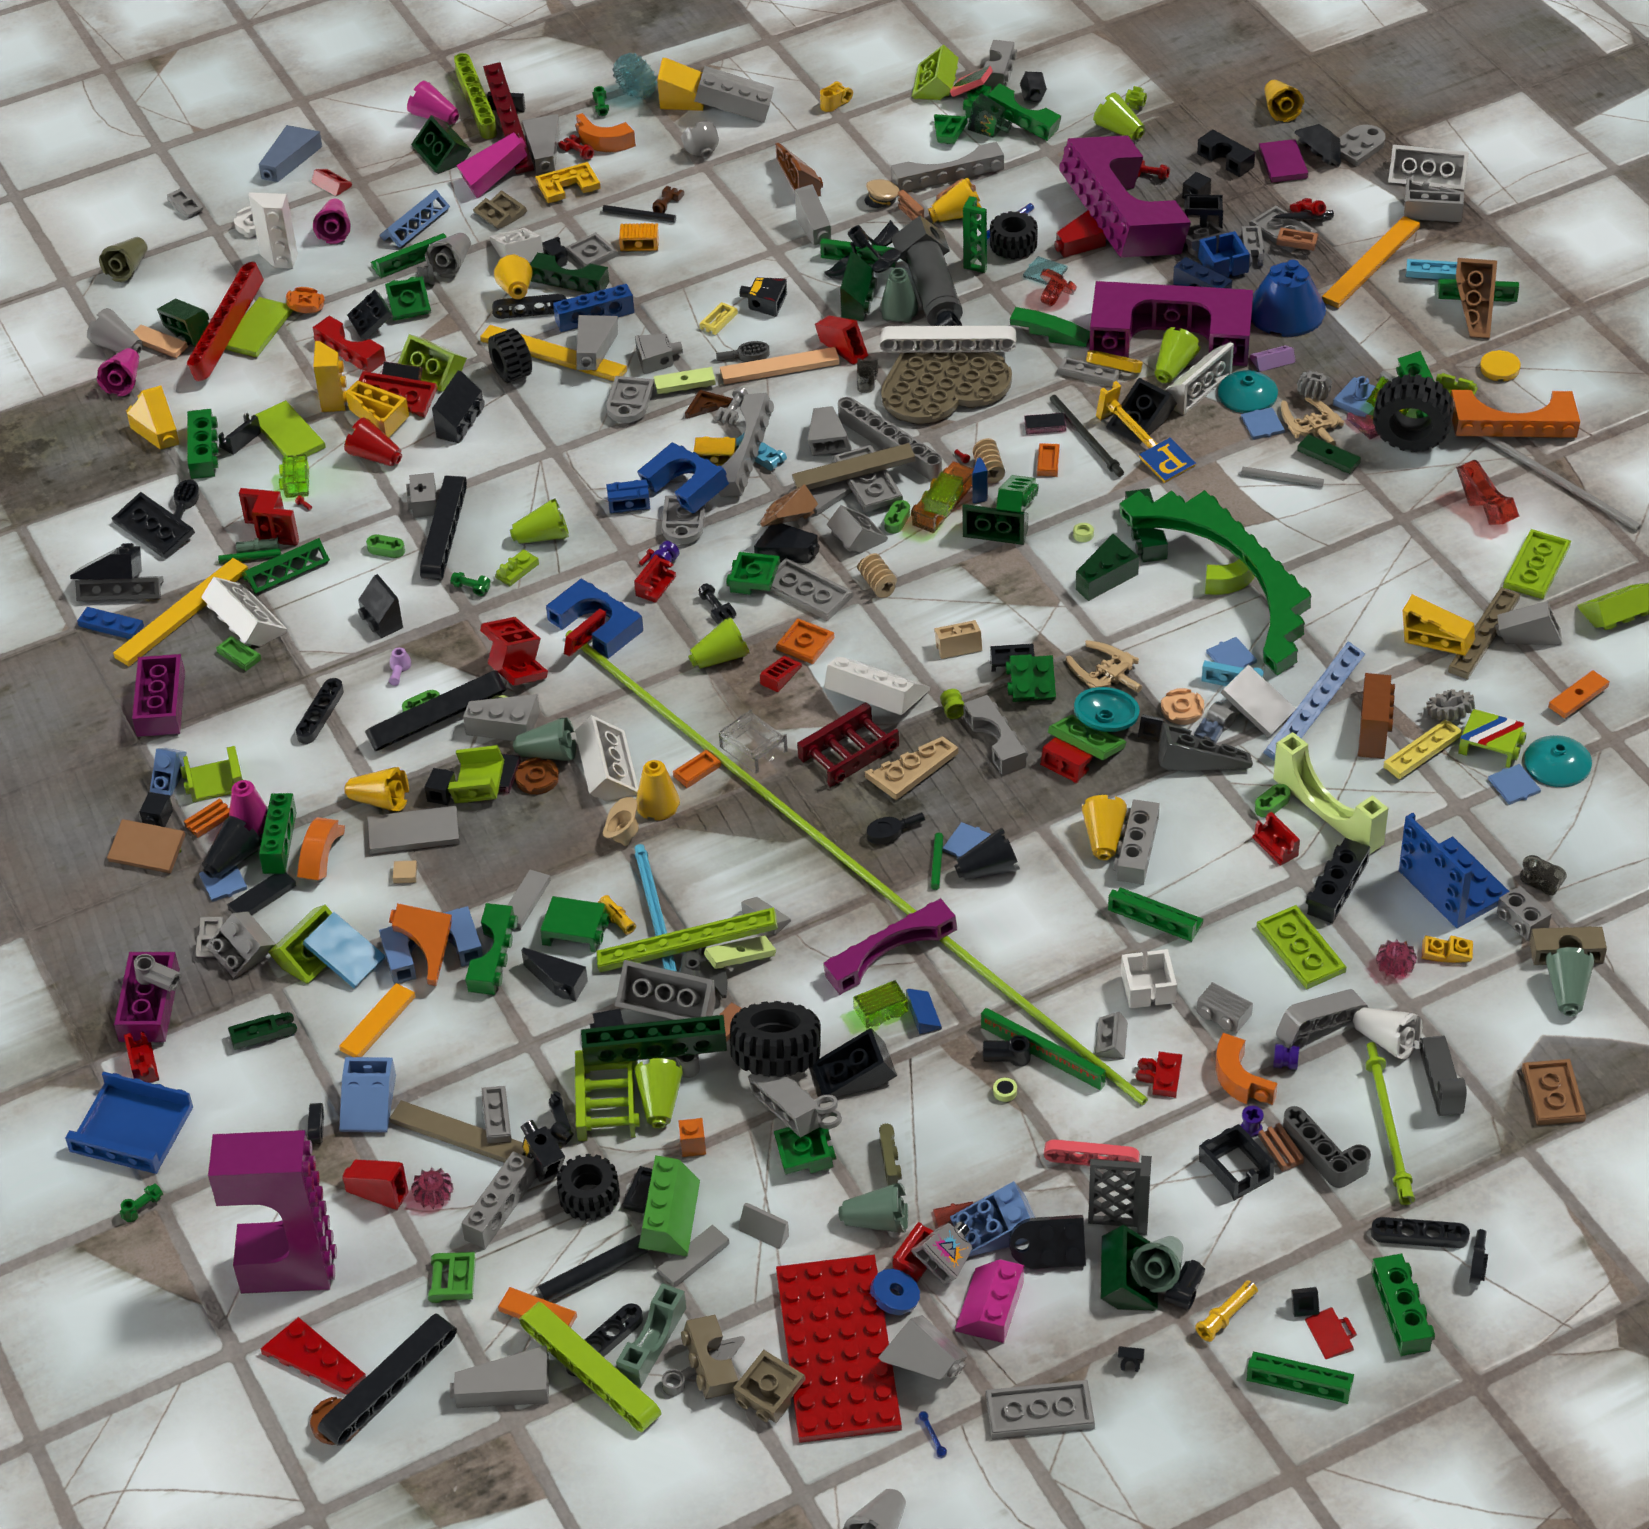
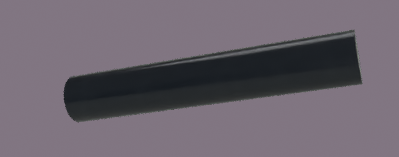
[536,1235,648,1302]

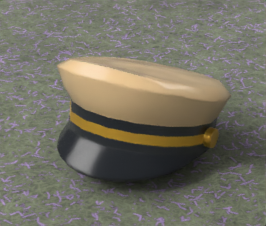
[864,179,899,208]

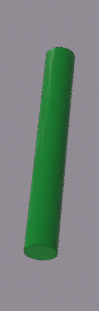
[218,549,281,564]
[931,833,944,890]

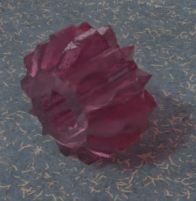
[1376,939,1417,979]
[411,1167,454,1209]

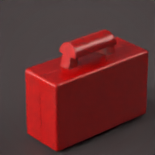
[1305,1307,1357,1359]

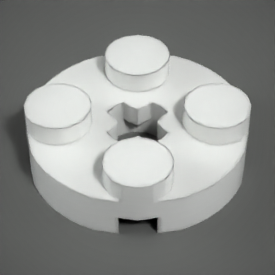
[234,206,256,238]

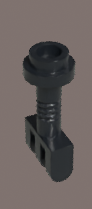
[698,583,736,624]

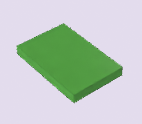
[1048,714,1126,760]

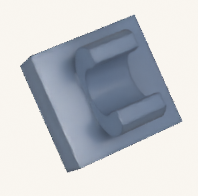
[1194,717,1223,743]

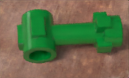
[592,86,609,116]
[450,572,491,596]
[120,1183,163,1222]

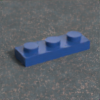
[77,607,144,639]

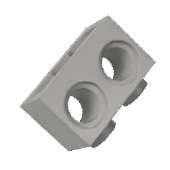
[1497,886,1552,941]

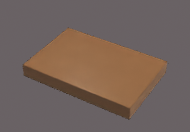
[107,819,186,874]
[1522,1059,1586,1125]

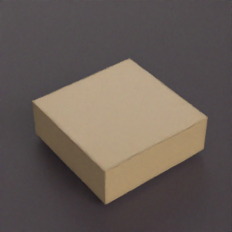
[393,860,417,883]

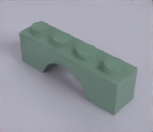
[616,1283,686,1387]

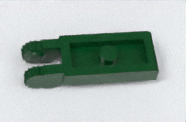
[228,1012,297,1050]

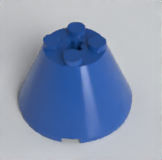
[1251,260,1326,337]

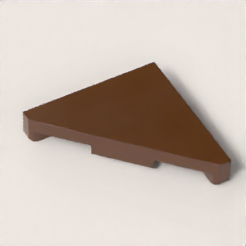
[685,390,733,419]

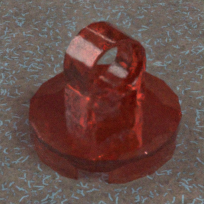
[1040,269,1077,306]

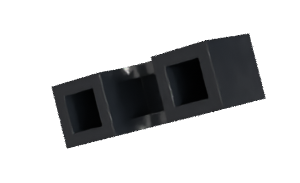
[1197,129,1255,177]

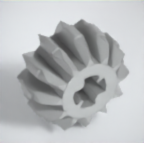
[1297,371,1332,400]

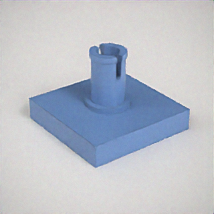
[1333,376,1381,420]

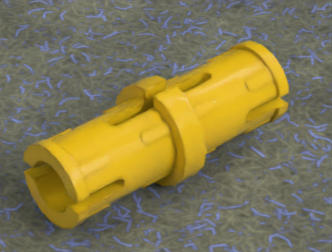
[598,895,636,935]

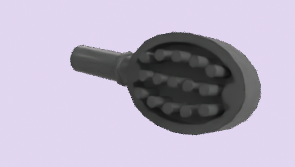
[716,341,770,362]

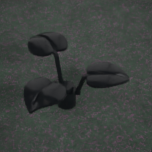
[824,220,901,279]

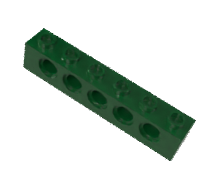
[581,1015,727,1066]

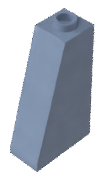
[259,125,322,182]

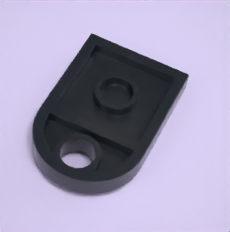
[1009,1215,1086,1269]

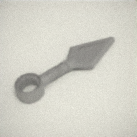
[662,1336,745,1396]

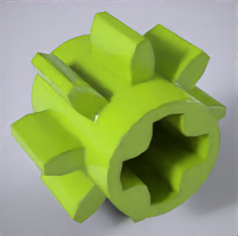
[1125,86,1147,110]

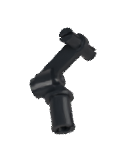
[548,1091,574,1145]

